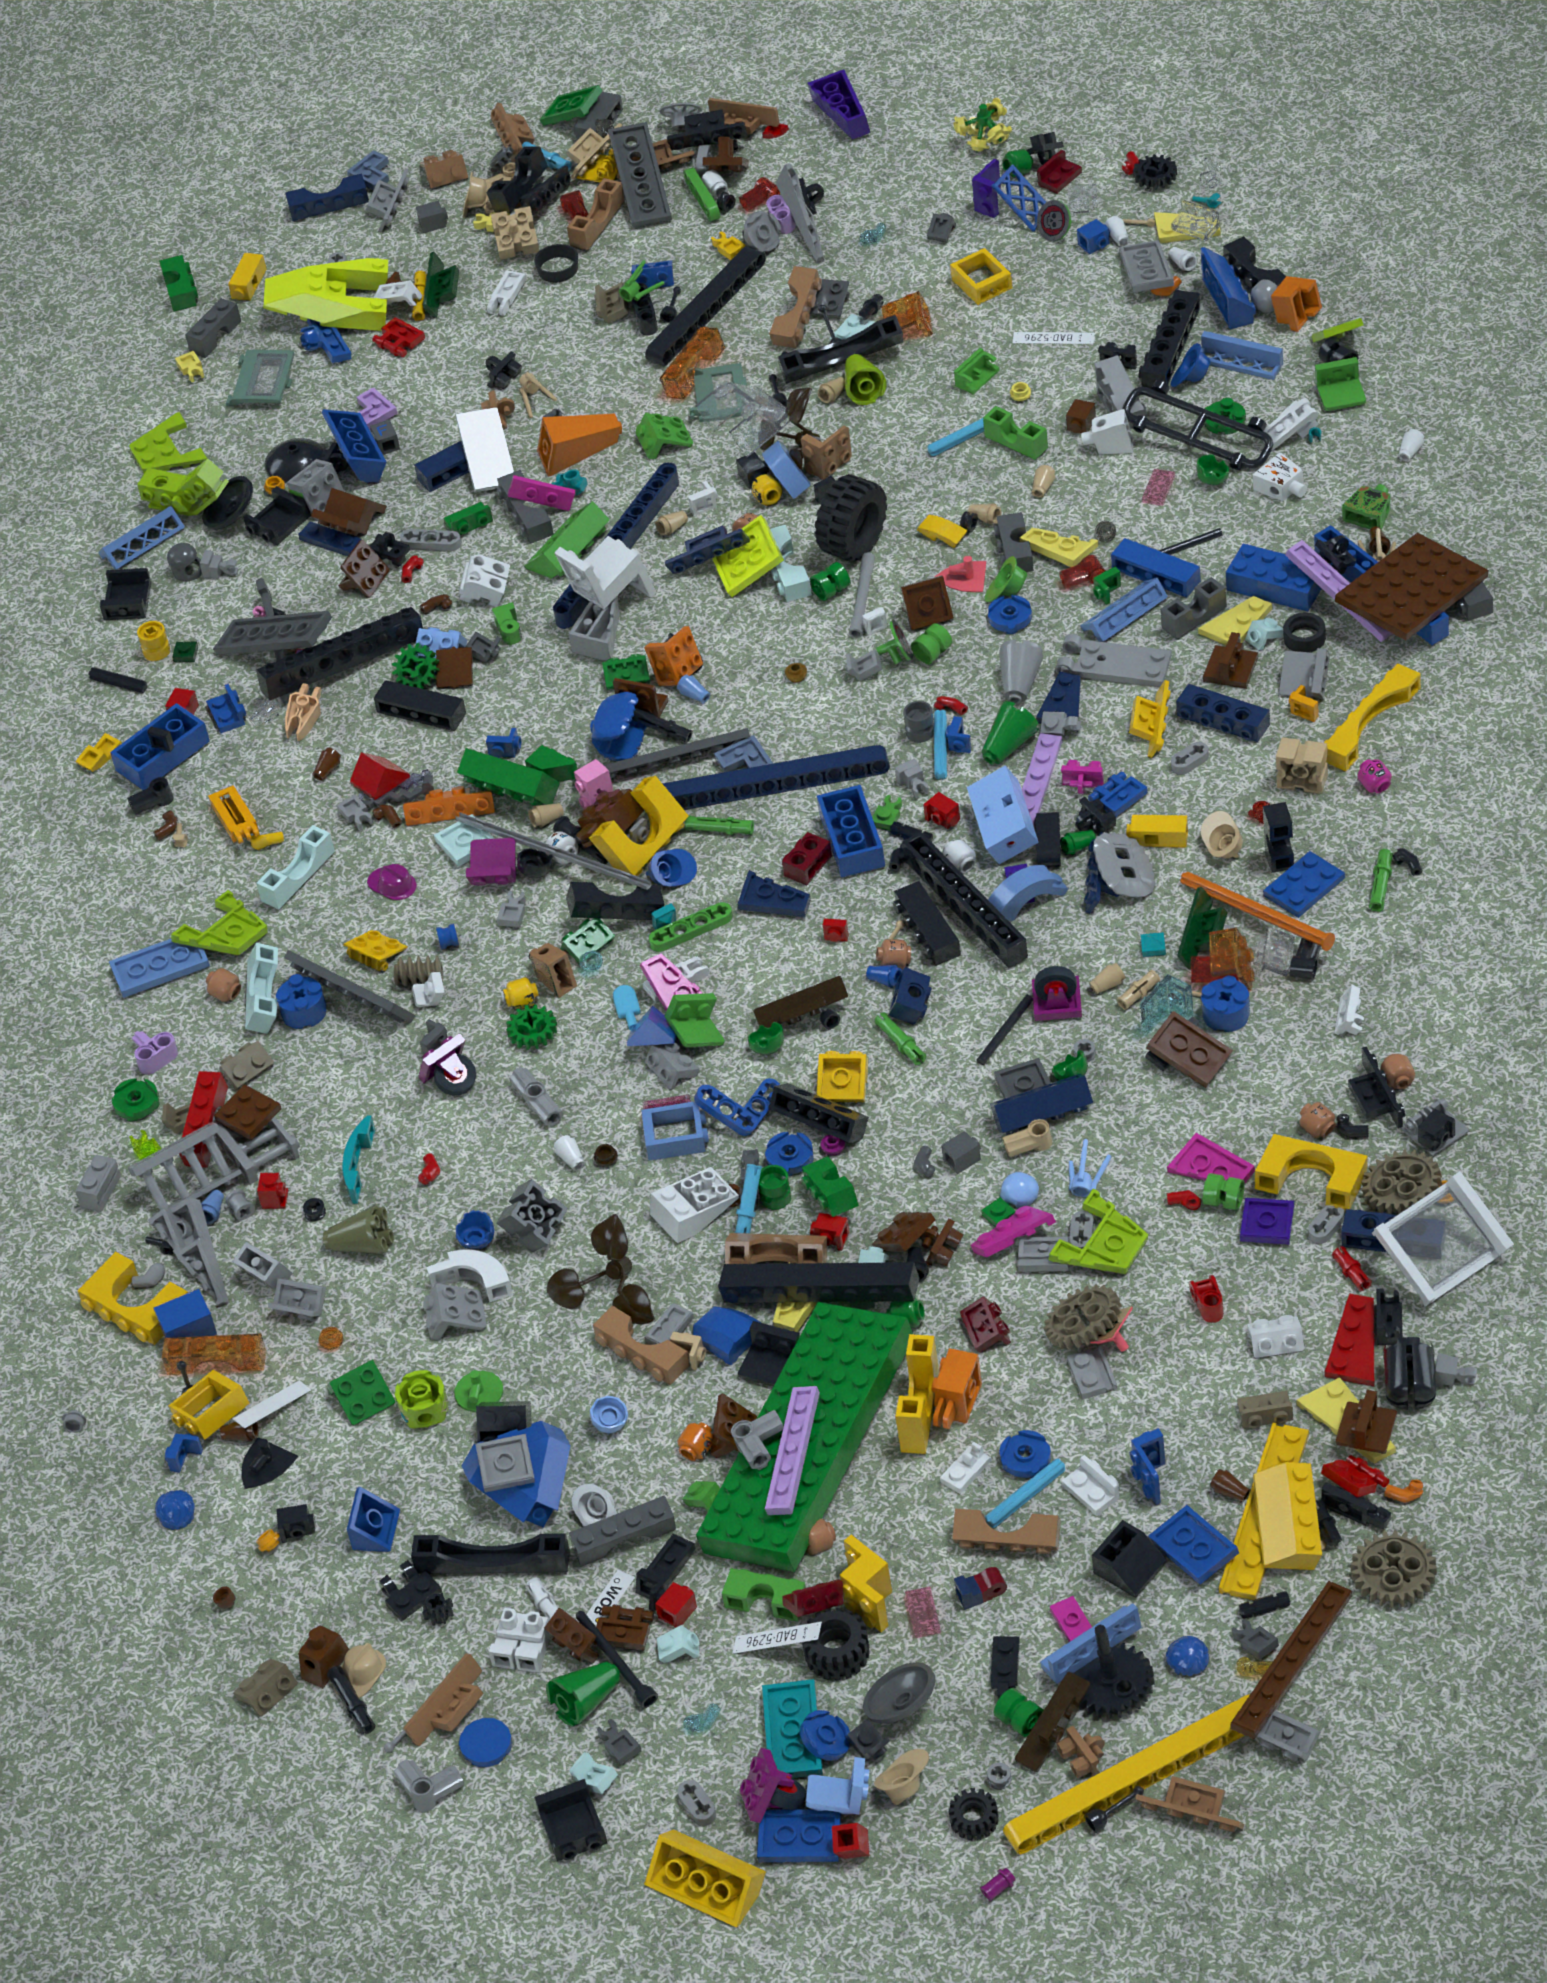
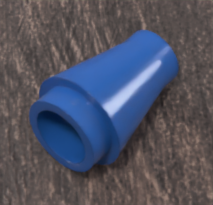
[866,965,902,988]

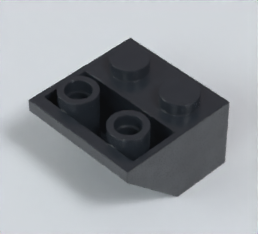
[476,1401,532,1443]
[1091,1520,1166,1598]

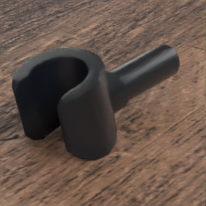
[145,1237,174,1255]

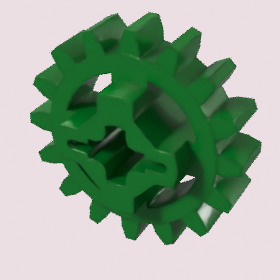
[392,643,440,689]
[506,1004,557,1050]

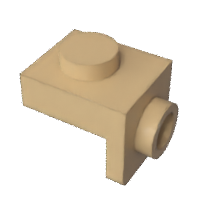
[670,1331,706,1370]

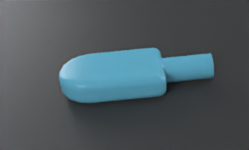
[613,985,641,1030]

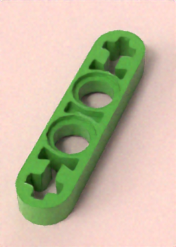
[683,167,720,222]
[649,902,733,952]

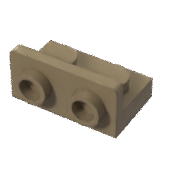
[1237,1391,1293,1428]

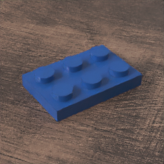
[1263,851,1345,918]
[1148,1505,1239,1585]
[757,1809,842,1863]

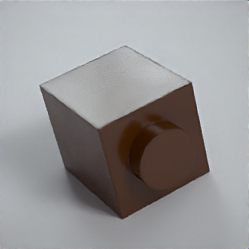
[1066,399,1096,434]

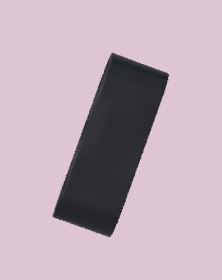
[631,283,658,336]
[1036,812,1061,867]

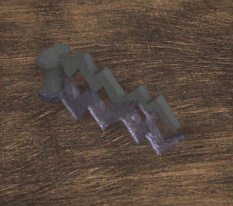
[357,769,434,809]

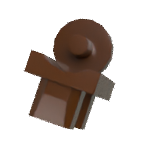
[920,1218,964,1266]

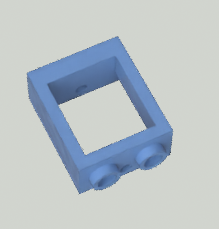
[641,1101,709,1161]

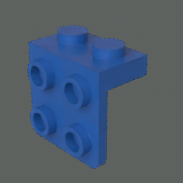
[1129,1428,1165,1505]

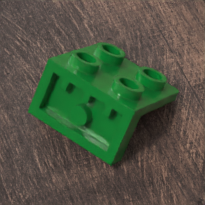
[327,1359,396,1426]

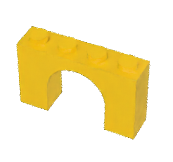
[589,775,689,876]
[1255,1134,1368,1211]
[78,1251,188,1345]
[895,1334,939,1454]

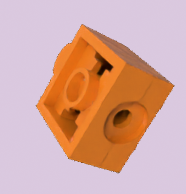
[931,1348,982,1429]

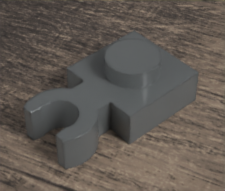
[1231,1619,1279,1660]
[597,1719,642,1766]

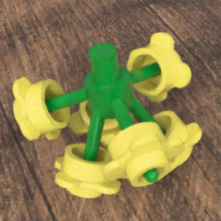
[953,98,1012,152]

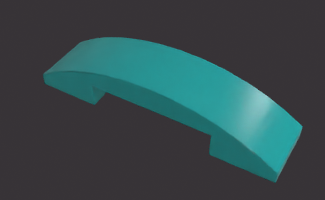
[342,1115,375,1204]

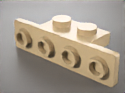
[566,123,623,180]

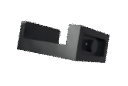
[243,486,311,546]
[100,568,152,621]
[534,1779,608,1862]

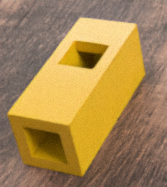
[228,253,267,301]
[1126,815,1188,847]

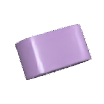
[766,195,796,234]
[132,1031,178,1075]

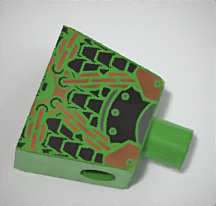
[1342,484,1391,530]

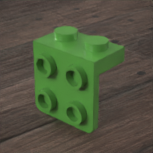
[1315,357,1366,411]
[635,413,693,459]

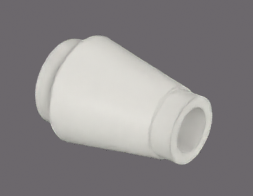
[1105,216,1129,246]
[1169,247,1197,271]
[1398,429,1424,462]
[554,1135,585,1171]

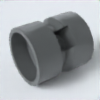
[903,701,934,743]

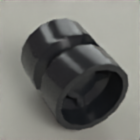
[1318,336,1359,363]

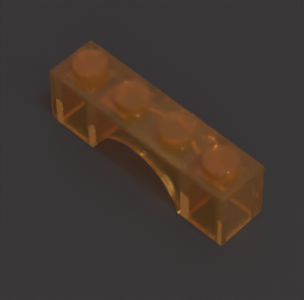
[659,327,726,399]
[162,1333,267,1375]

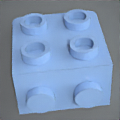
[413,627,467,675]
[806,1757,869,1815]

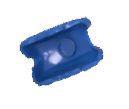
[590,692,647,761]

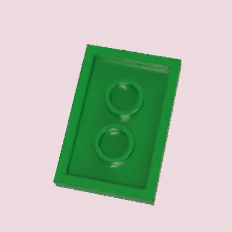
[539,85,603,126]

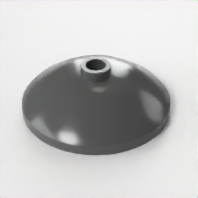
[863,1662,936,1724]

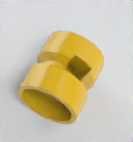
[137,621,170,661]

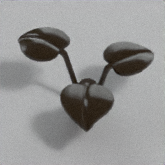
[757,388,821,470]
[547,1214,655,1325]

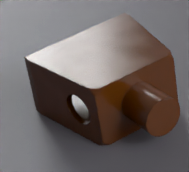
[298,1625,350,1689]

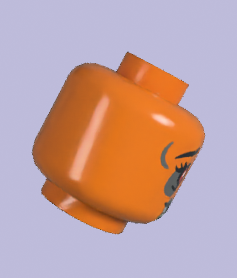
[677,1422,713,1461]

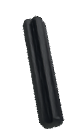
[88,667,148,693]

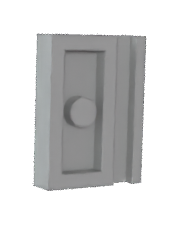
[1018,1237,1069,1272]
[1067,1346,1117,1400]

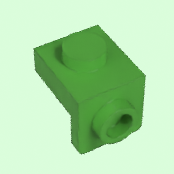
[682,1481,720,1512]

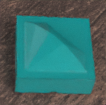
[652,903,676,930]
[1140,932,1166,957]

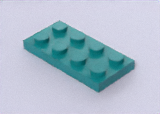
[762,1679,823,1778]

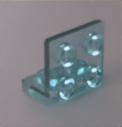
[1140,974,1194,1037]

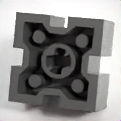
[496,1179,568,1252]

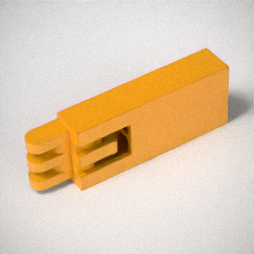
[208,785,260,844]

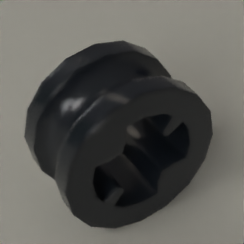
[716,192,736,212]
[960,511,978,532]
[303,1198,326,1222]

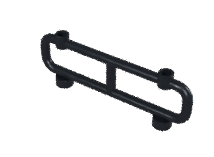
[1122,380,1274,470]

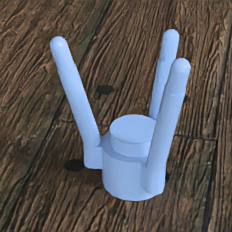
[1069,1139,1111,1197]

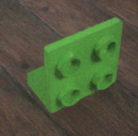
[664,993,725,1047]

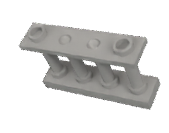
[213,1086,300,1184]
[127,1122,242,1216]

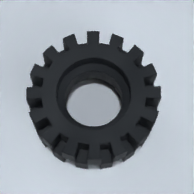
[949,1788,999,1841]

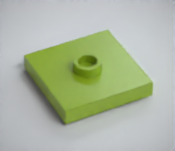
[1311,318,1364,343]

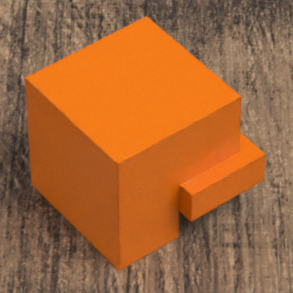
[1271,276,1322,332]

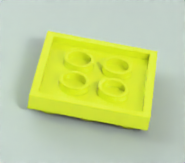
[712,515,784,597]

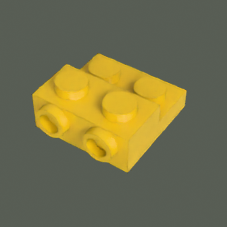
[817,1051,868,1102]

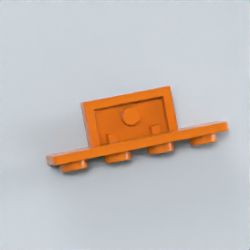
[403,786,495,826]

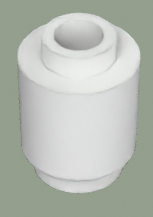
[701,170,728,199]

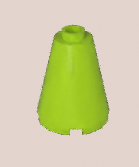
[845,354,887,405]

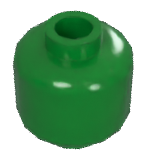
[1002,149,1033,177]
[886,1297,925,1328]

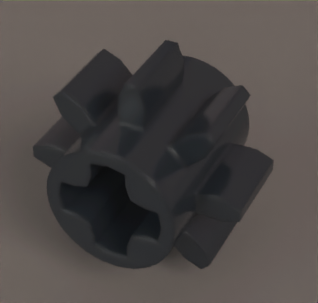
[421,1593,454,1626]

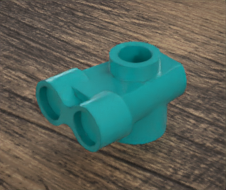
[552,469,588,495]

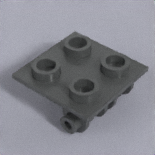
[809,279,850,317]

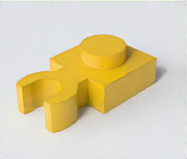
[711,231,746,260]

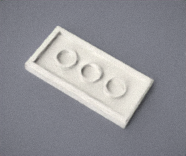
[456,408,514,492]

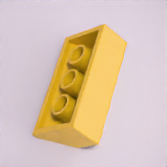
[1253,1462,1322,1570]
[644,1829,766,1928]

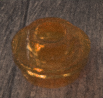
[319,1327,344,1350]

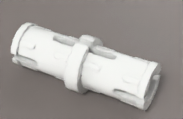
[525,1578,558,1620]

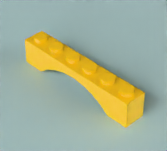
[1324,663,1421,772]

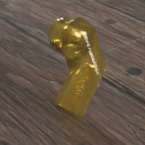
[1236,1657,1273,1676]

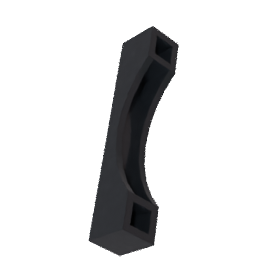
[778,315,903,384]
[411,1533,570,1574]

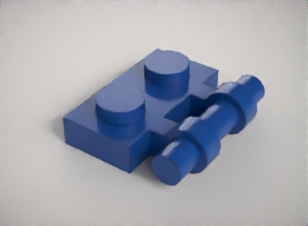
[1088,771,1148,817]

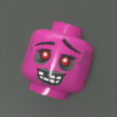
[1357,759,1392,793]

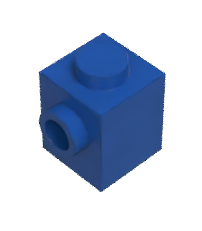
[1077,219,1110,254]

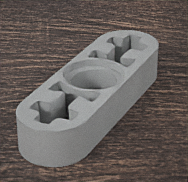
[400,529,462,551]

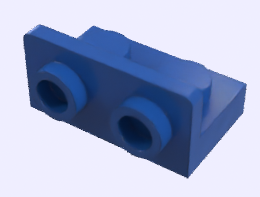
[631,260,674,288]
[206,684,247,734]

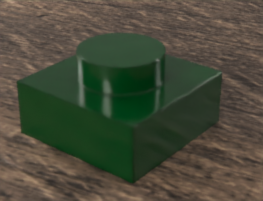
[172,641,198,662]

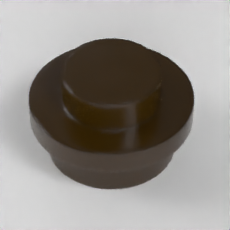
[594,1144,618,1167]

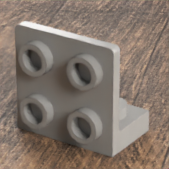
[286,459,345,520]
[1279,648,1330,699]

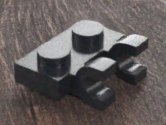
[379,1560,442,1622]

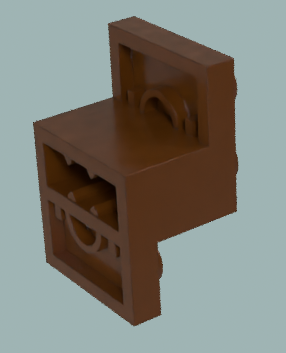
[311,488,387,536]

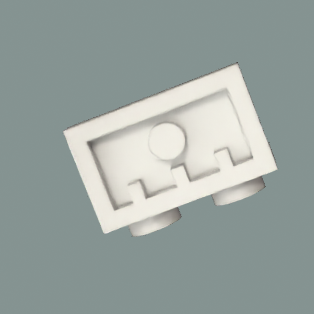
[1062,1455,1120,1516]

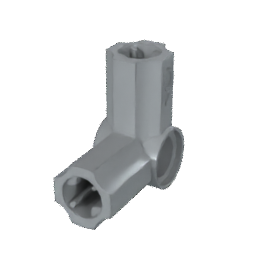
[731,1410,784,1470]
[394,1759,464,1812]

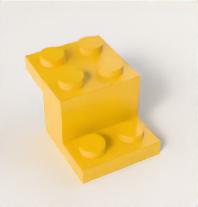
[840,1535,892,1632]

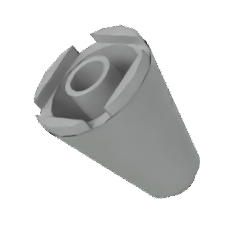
[999,639,1043,704]

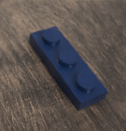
[298,521,362,557]

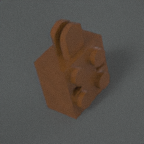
[576,789,644,847]

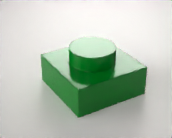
[981,1197,1015,1227]

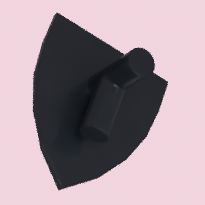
[241,1437,298,1489]

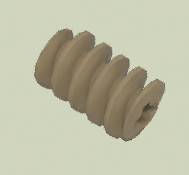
[394,956,443,986]

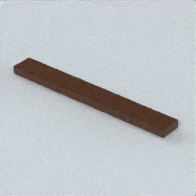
[1230,1581,1352,1739]

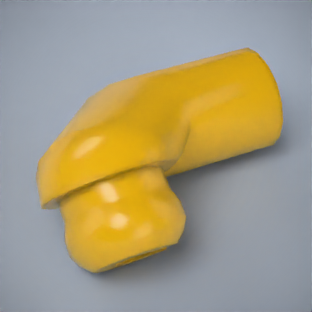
[250,831,284,850]

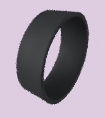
[534,244,578,283]

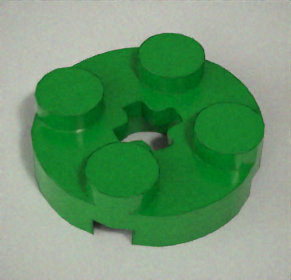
[1204,397,1246,435]
[112,1078,160,1122]

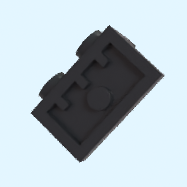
[738,1321,800,1387]

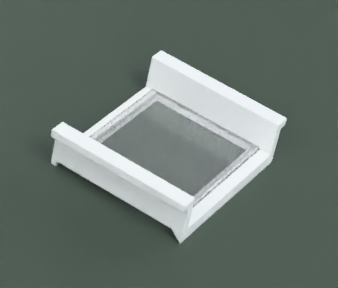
[1372,1171,1514,1307]

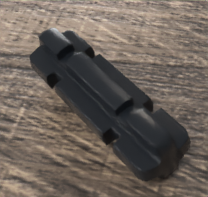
[890,821,933,842]
[1239,1591,1290,1619]

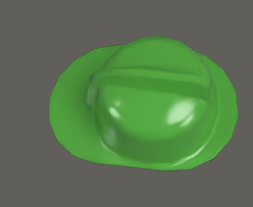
[985,556,1027,603]

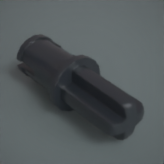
[858,294,884,320]
[1316,1500,1342,1547]

